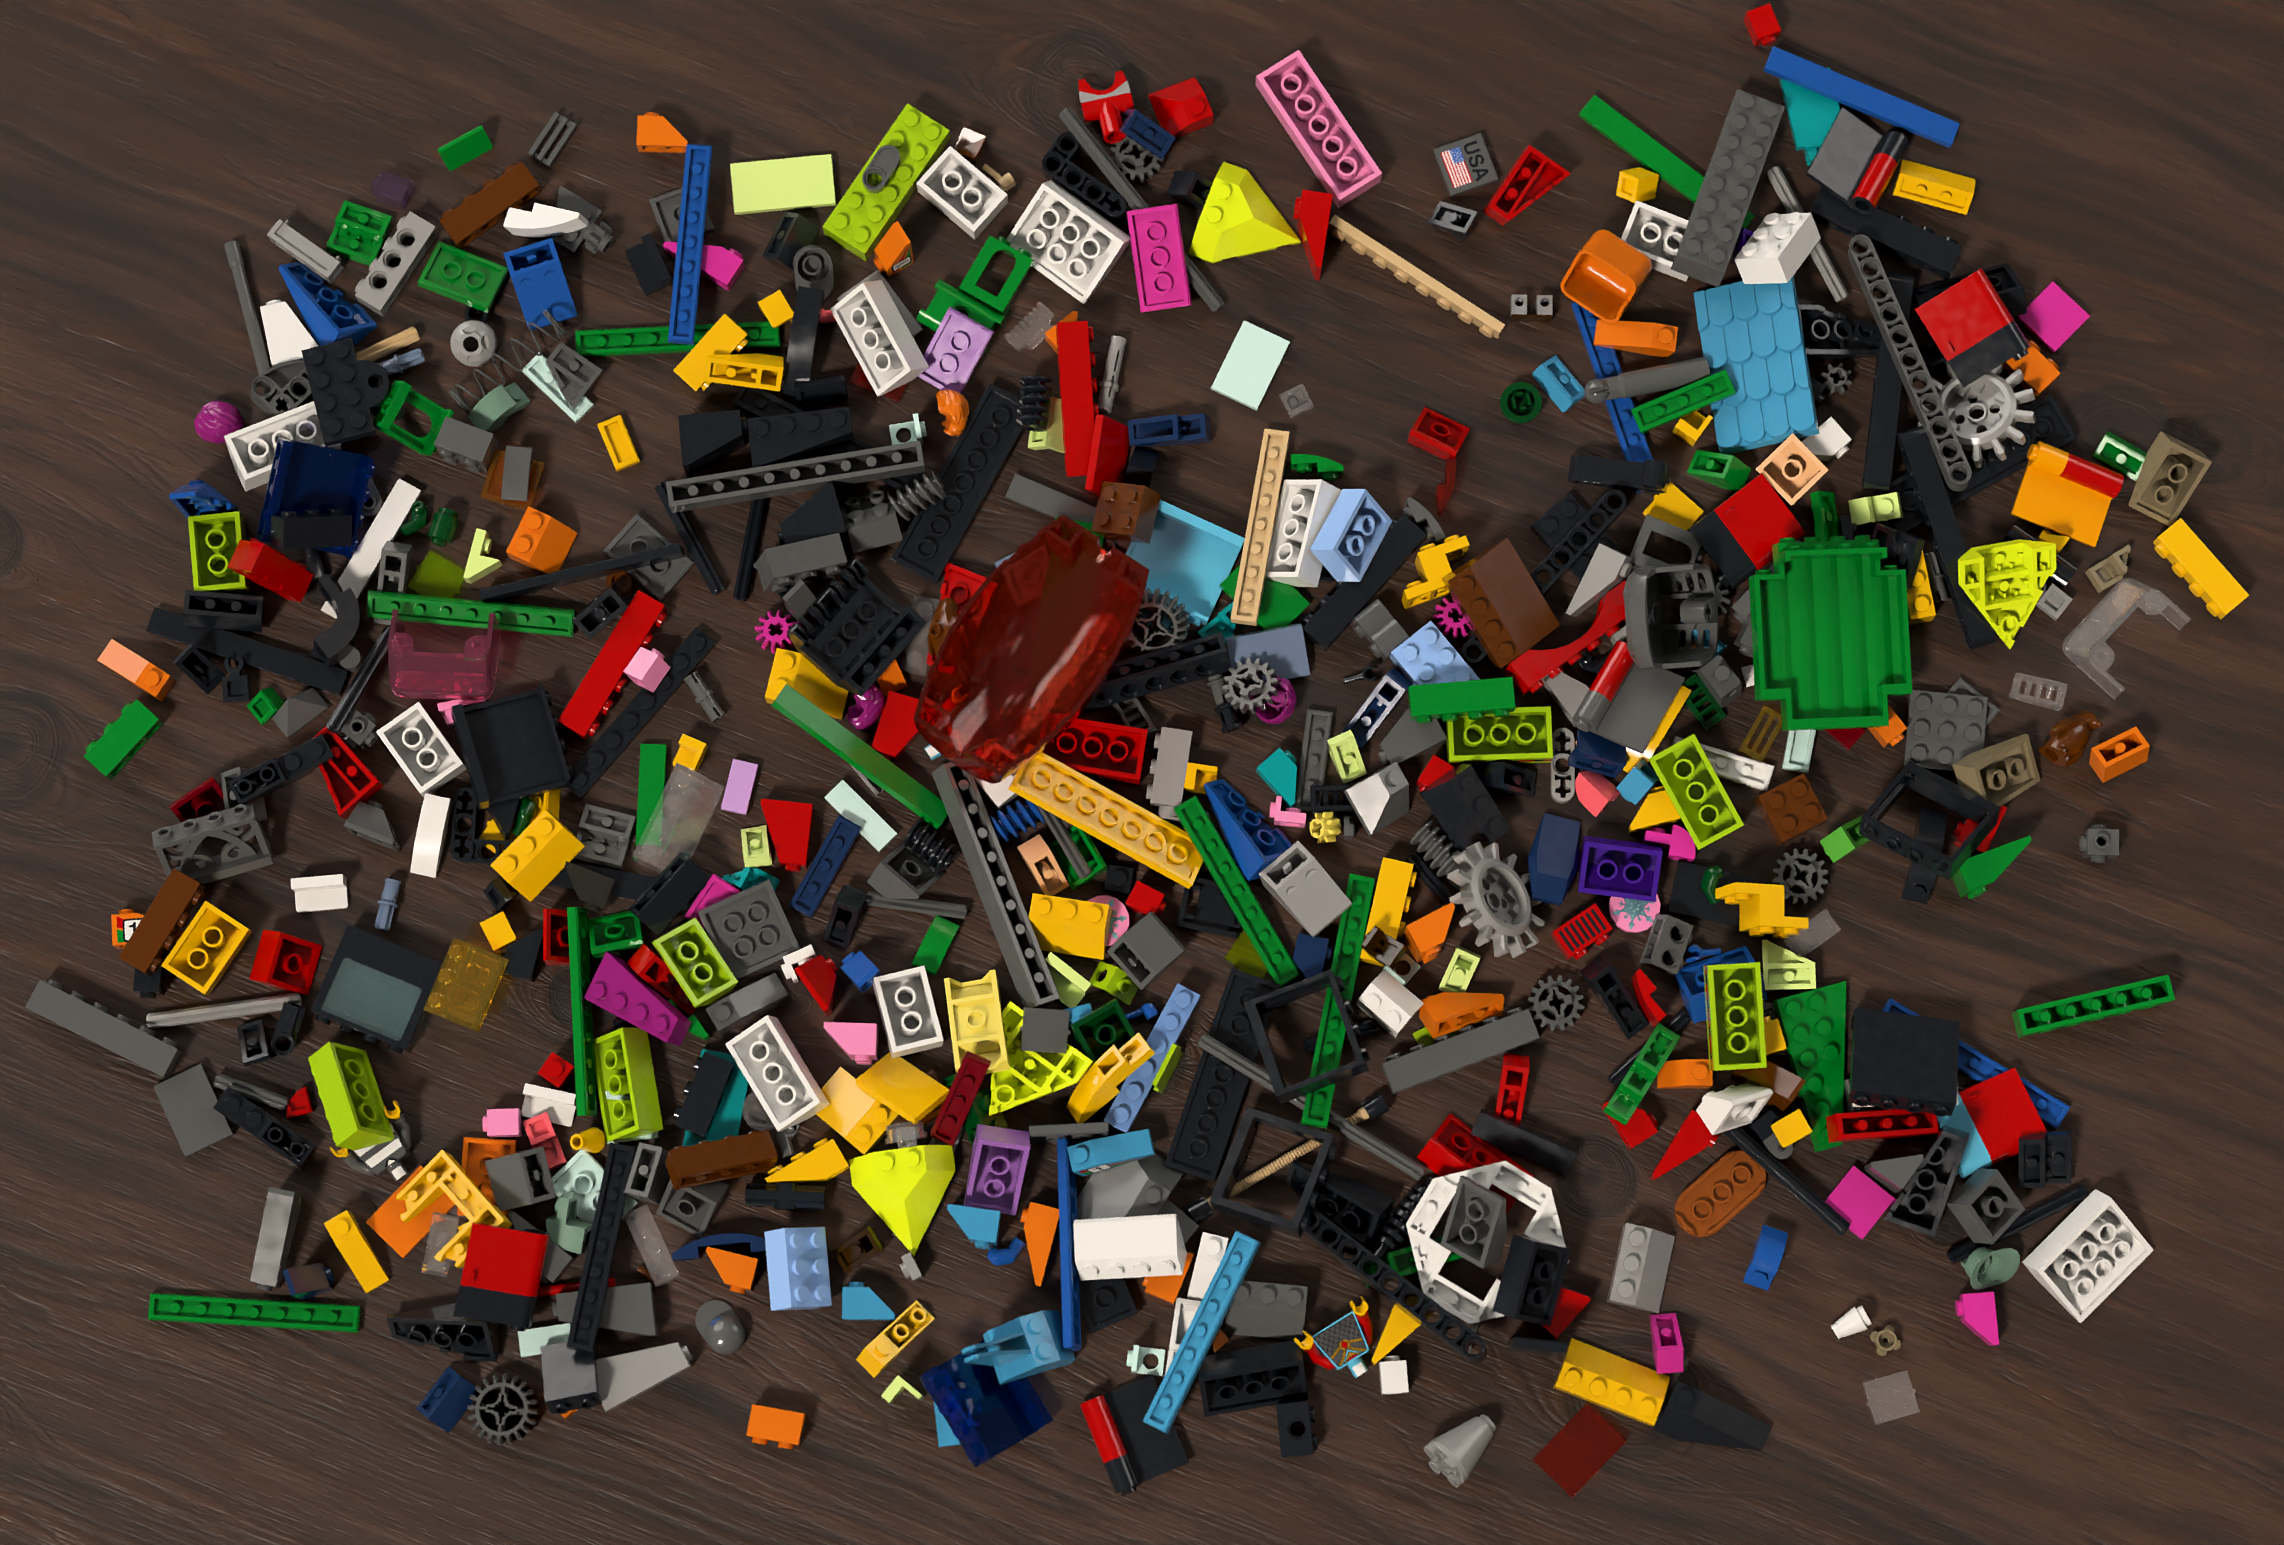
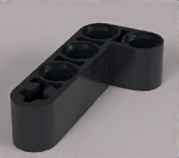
[1042,132,1126,223]
[1567,455,1670,493]

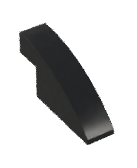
[783,286,825,399]

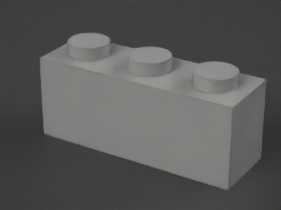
[1146,727,1192,808]

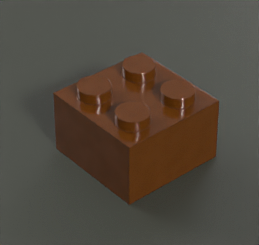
[1091,481,1161,544]
[1754,773,1828,847]

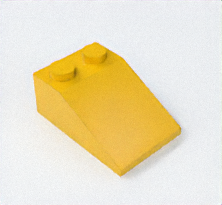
[765,648,849,720]
[816,1067,900,1155]

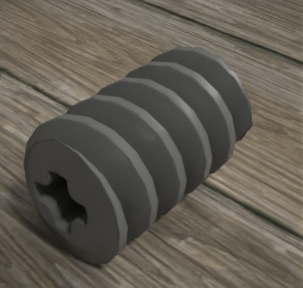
[888,469,946,521]
[1410,820,1460,877]

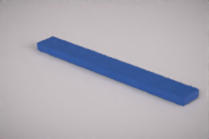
[1763,46,1960,148]
[668,144,713,345]
[1571,302,1653,494]
[1882,998,2070,1130]
[1057,1138,1081,1351]

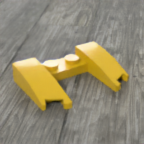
[396,1150,513,1268]

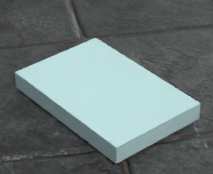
[1211,321,1290,411]
[551,1150,638,1223]

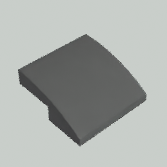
[575,804,636,870]

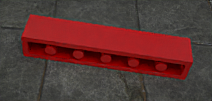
[1055,321,1099,477]
[558,590,668,741]

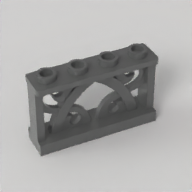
[152,802,273,885]

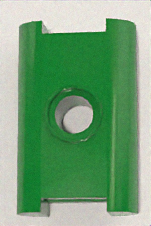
[916,279,1006,358]

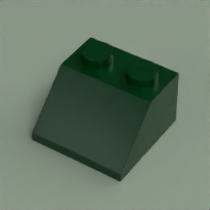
[1071,999,1135,1067]

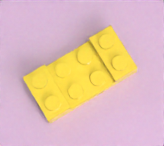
[944,969,1010,1074]

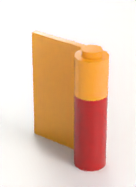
[2011,441,2124,547]

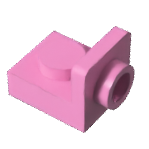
[1269,796,1306,828]

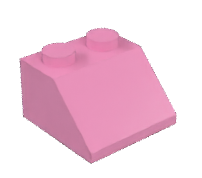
[824,1022,879,1065]

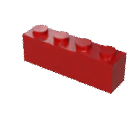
[1826,1109,1939,1143]

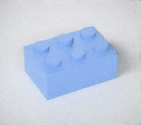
[1310,489,1392,582]
[1390,621,1480,686]
[764,1227,832,1311]

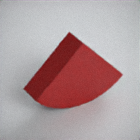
[286,1087,314,1119]

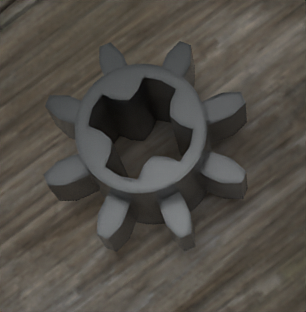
[583,221,615,254]
[1820,363,1852,396]

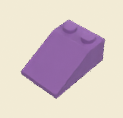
[964,1124,1030,1215]

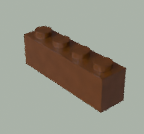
[439,161,542,249]
[118,868,205,977]
[665,1130,778,1190]

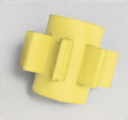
[1310,811,1341,843]

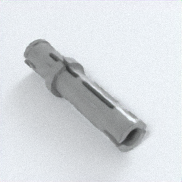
[1097,336,1127,414]

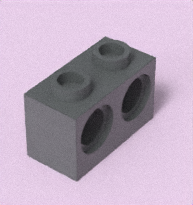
[1640,915,1694,975]

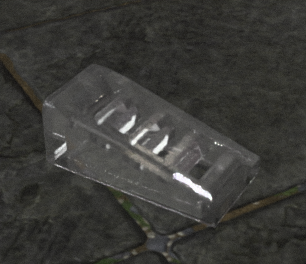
[2009,673,2068,711]

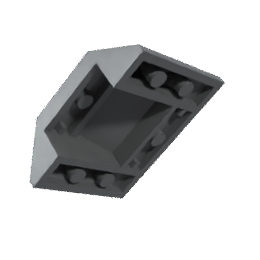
[1077,1132,1184,1220]

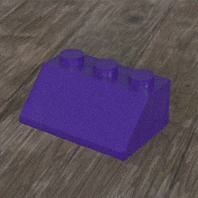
[1578,836,1663,902]

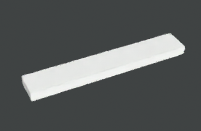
[321,478,422,619]

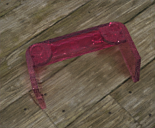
[388,609,501,701]

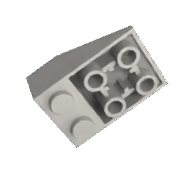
[1259,841,1352,938]

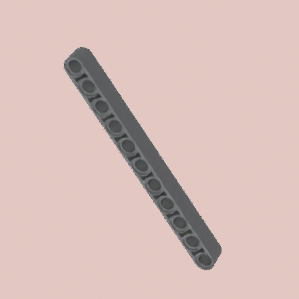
[1847,235,1972,492]

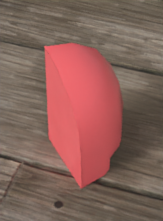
[1575,771,1620,817]

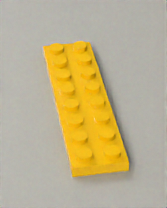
[1008,746,1203,889]

